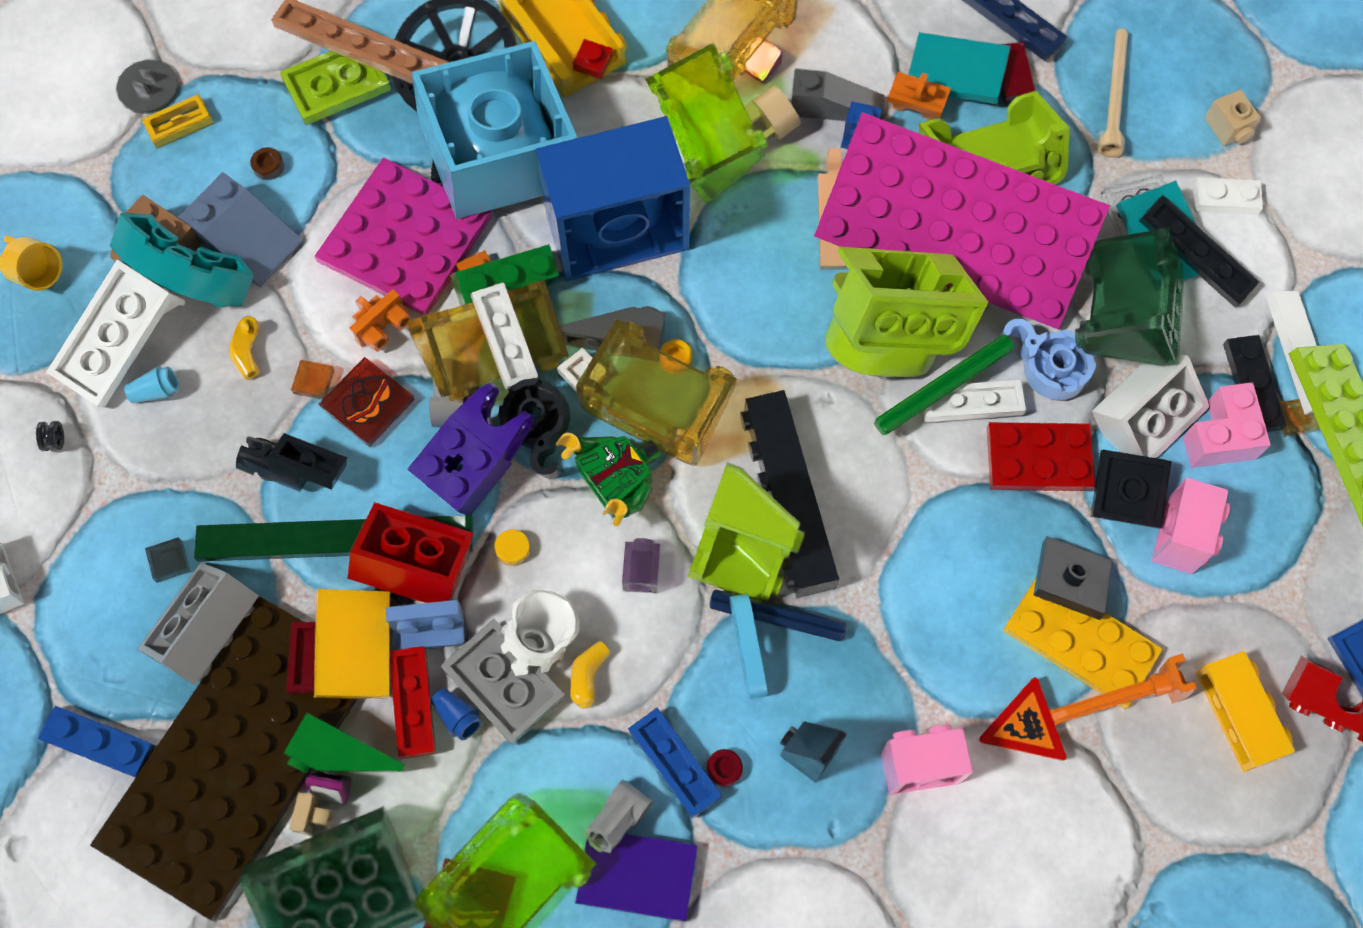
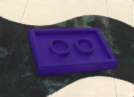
[575,834,698,922]

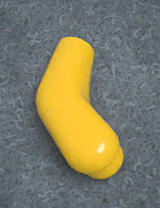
[229,316,259,380]
[570,640,611,709]

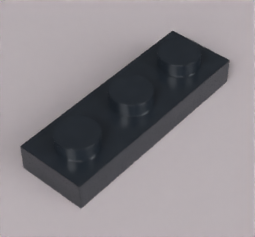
[1223,335,1287,432]

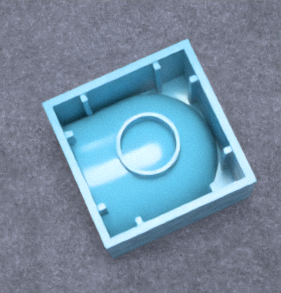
[412,41,578,220]

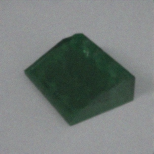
[239,806,427,928]

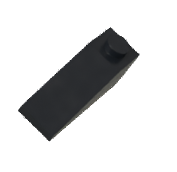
[780,721,847,782]

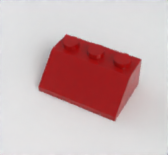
[347,502,474,603]

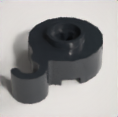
[499,378,571,479]

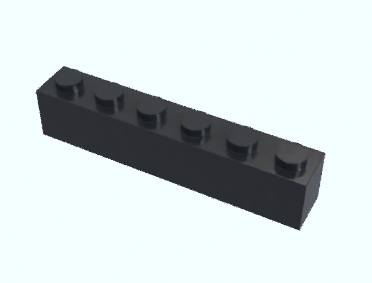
[740,390,840,599]

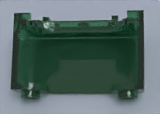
[1075,228,1184,367]

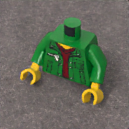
[556,433,661,526]

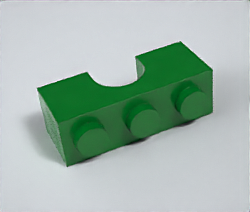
[450,244,559,307]

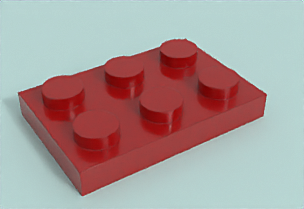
[987,422,1095,491]

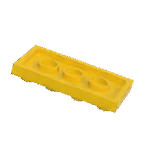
[1002,578,1163,709]

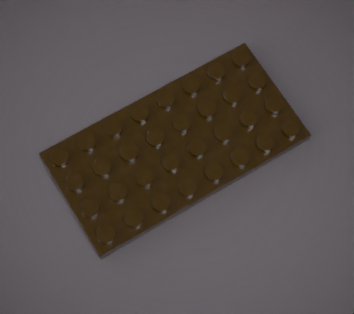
[90,596,358,922]

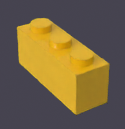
[1195,650,1295,773]

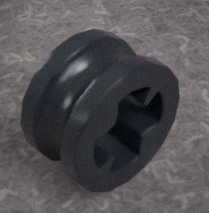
[36,421,64,452]

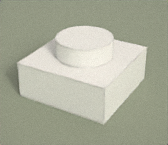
[557,347,605,395]

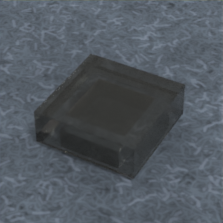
[145,537,190,583]

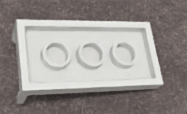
[47,260,185,408]

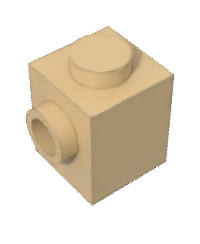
[1204,89,1261,147]

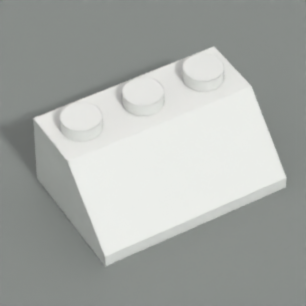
[1092,349,1210,458]

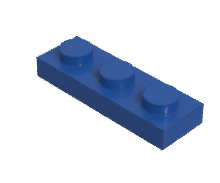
[38,706,156,778]
[628,707,722,819]

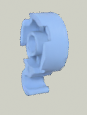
[1001,319,1096,400]

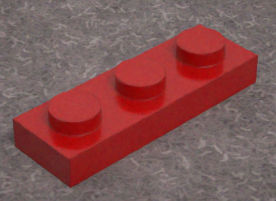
[389,646,436,759]

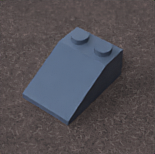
[178,172,303,287]

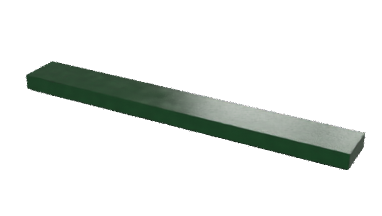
[194,515,473,562]

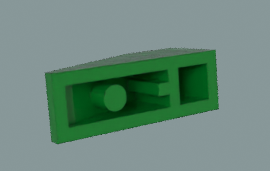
[284,713,405,774]

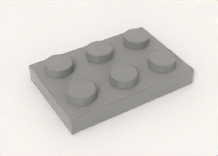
[440,618,566,746]

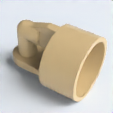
[730,85,801,156]

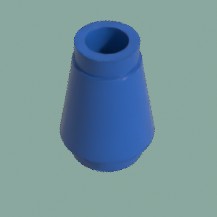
[431,688,482,741]

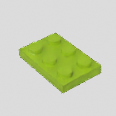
[280,51,391,126]

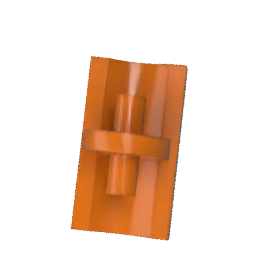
[887,71,951,120]
[349,289,412,352]

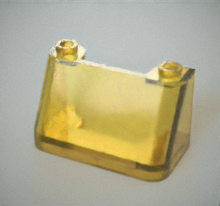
[666,0,798,102]
[406,280,569,402]
[576,319,737,466]

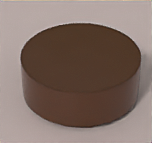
[250,147,284,180]

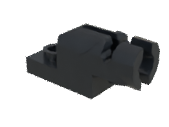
[236,433,347,492]

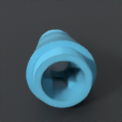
[124,366,179,404]

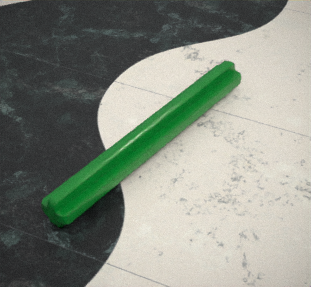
[874,334,1014,435]

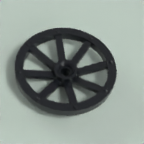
[392,0,517,112]

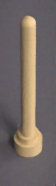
[1098,28,1128,158]

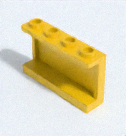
[498,0,627,98]

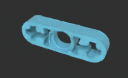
[730,593,768,699]

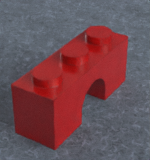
[1282,656,1363,742]

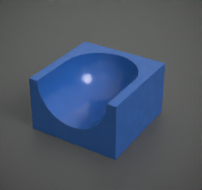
[535,116,690,282]

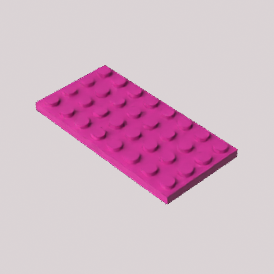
[814,112,1110,330]

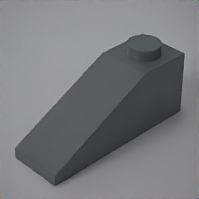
[791,69,885,121]
[559,306,665,362]

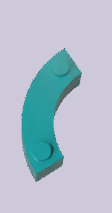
[110,213,254,308]

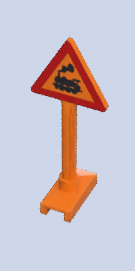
[979,653,1197,761]

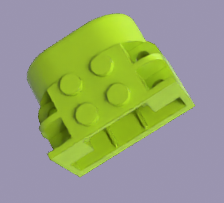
[824,246,988,377]

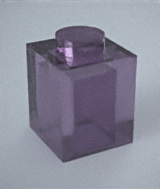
[622,538,661,594]

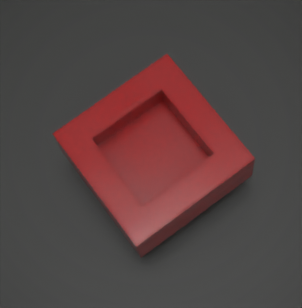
[572,39,613,80]

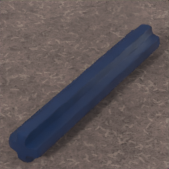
[709,589,847,642]

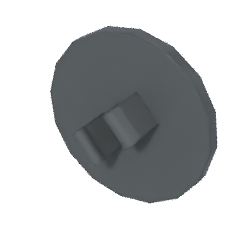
[116,59,179,114]

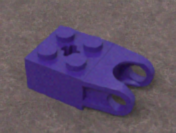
[407,383,534,515]

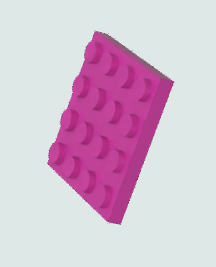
[315,157,493,317]

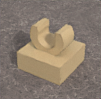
[289,792,334,836]

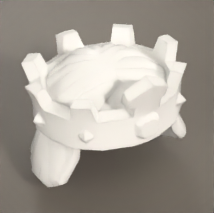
[500,590,580,676]

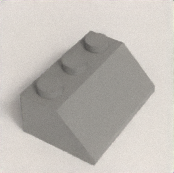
[137,562,259,685]

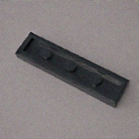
[1138,195,1259,307]

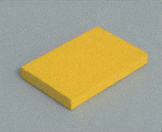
[314,589,390,699]

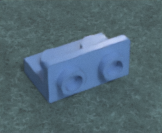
[386,600,465,650]

